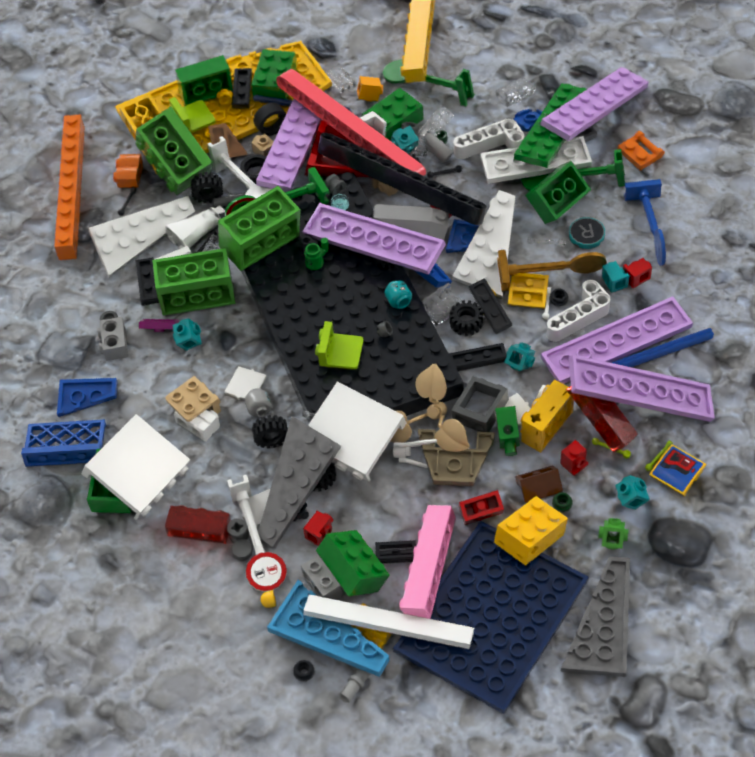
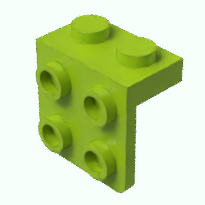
[168,97,216,133]
[315,321,364,369]

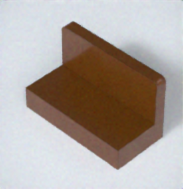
[515,465,563,503]

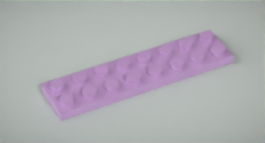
[541,67,649,141]
[256,99,322,192]
[302,203,446,275]
[541,297,693,384]
[569,355,715,422]

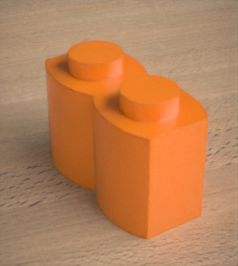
[113,154,143,188]

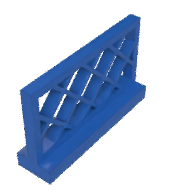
[21,419,106,467]

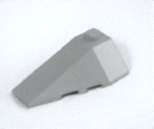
[373,204,449,240]

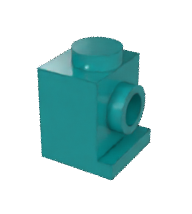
[601,261,629,293]

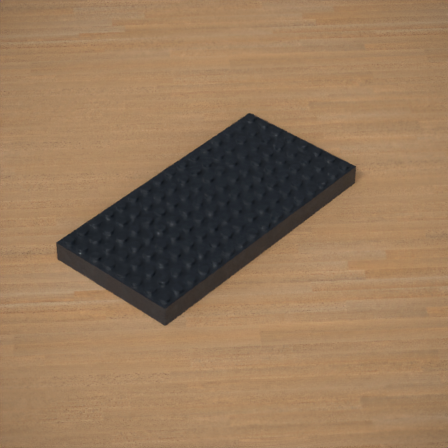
[219,172,464,423]

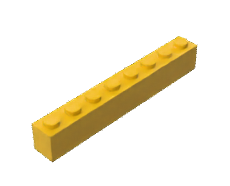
[401,0,435,83]

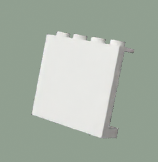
[308,382,406,482]
[81,414,190,520]

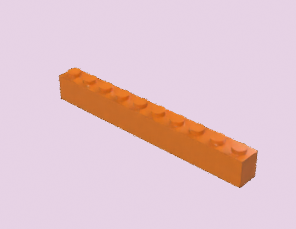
[54,114,85,260]

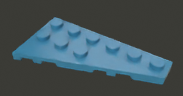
[267,580,390,677]

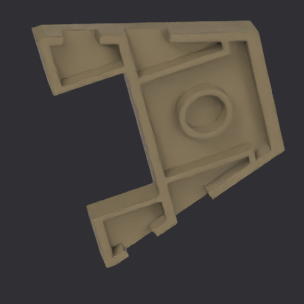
[418,429,495,486]

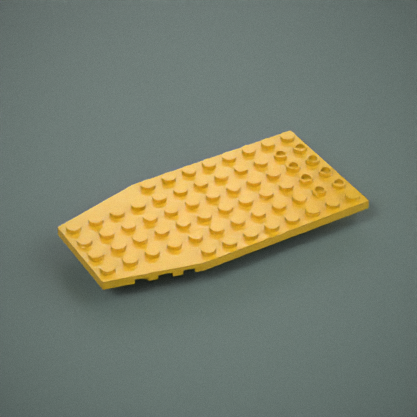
[115,41,332,174]

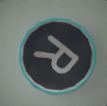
[569,217,605,249]

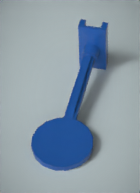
[624,179,666,266]

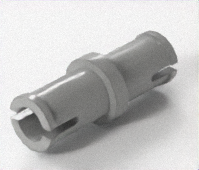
[338,669,371,703]

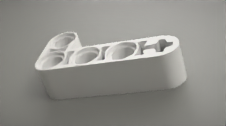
[453,119,524,159]
[546,280,610,342]

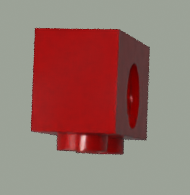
[459,490,504,525]

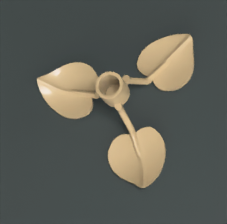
[391,364,470,452]

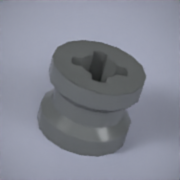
[324,174,347,197]
[227,518,249,543]

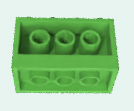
[135,107,213,196]
[218,186,301,271]
[152,248,236,316]

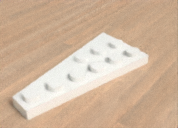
[452,190,516,299]
[88,196,195,278]

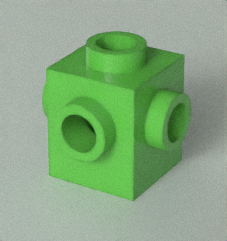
[598,518,629,549]

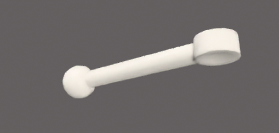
[542,287,551,320]

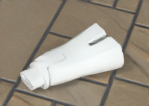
[165,205,225,249]

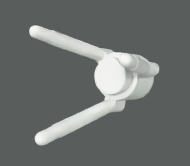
[393,439,437,468]

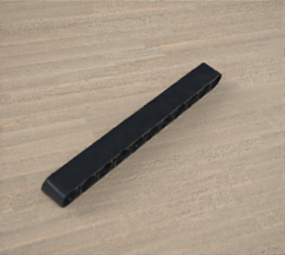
[317,133,487,225]

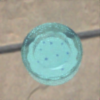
[331,194,349,210]

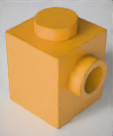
[357,76,383,102]

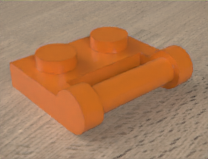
[617,131,665,171]

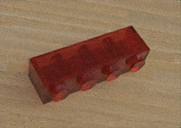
[566,385,638,453]

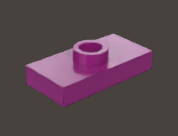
[139,319,179,332]

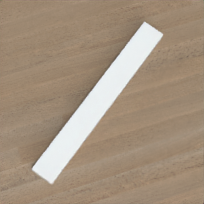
[303,595,474,649]

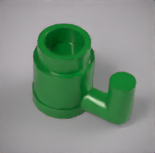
[304,238,329,270]

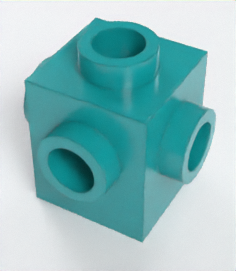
[391,126,419,154]
[173,318,202,351]
[504,342,536,371]
[615,475,650,510]

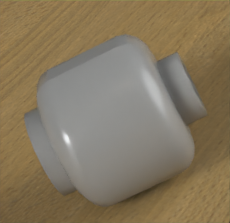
[245,388,272,417]

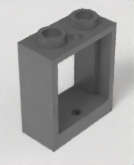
[451,376,509,432]

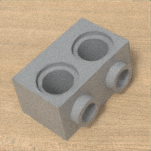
[97,317,129,361]
[301,555,343,600]

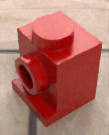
[623,258,652,289]
[560,440,589,476]
[303,510,334,546]

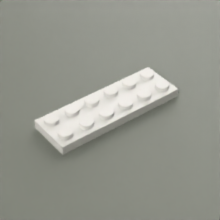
[480,136,592,184]

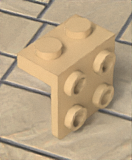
[165,376,221,422]

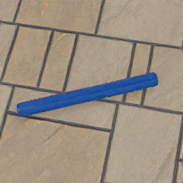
[611,328,714,367]

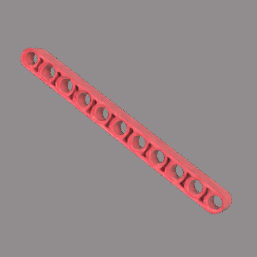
[276,69,426,176]

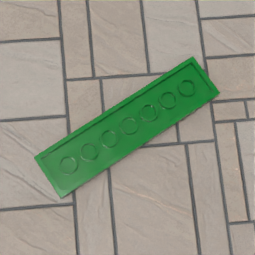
[514,83,587,168]

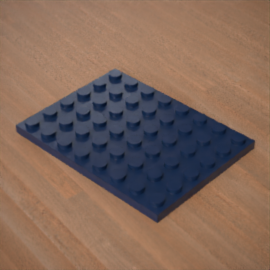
[393,520,589,714]

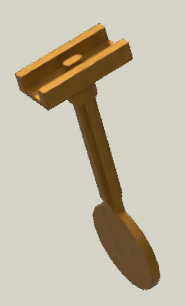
[497,250,607,292]

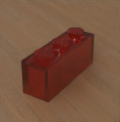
[165,505,231,544]

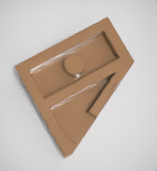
[208,123,247,158]

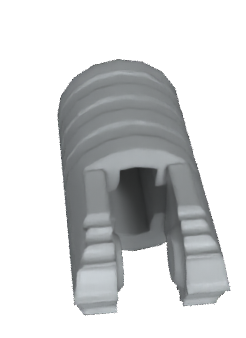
[423,133,453,163]

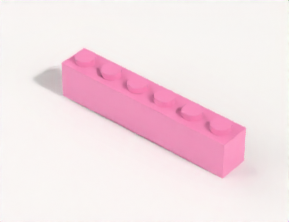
[399,505,456,619]

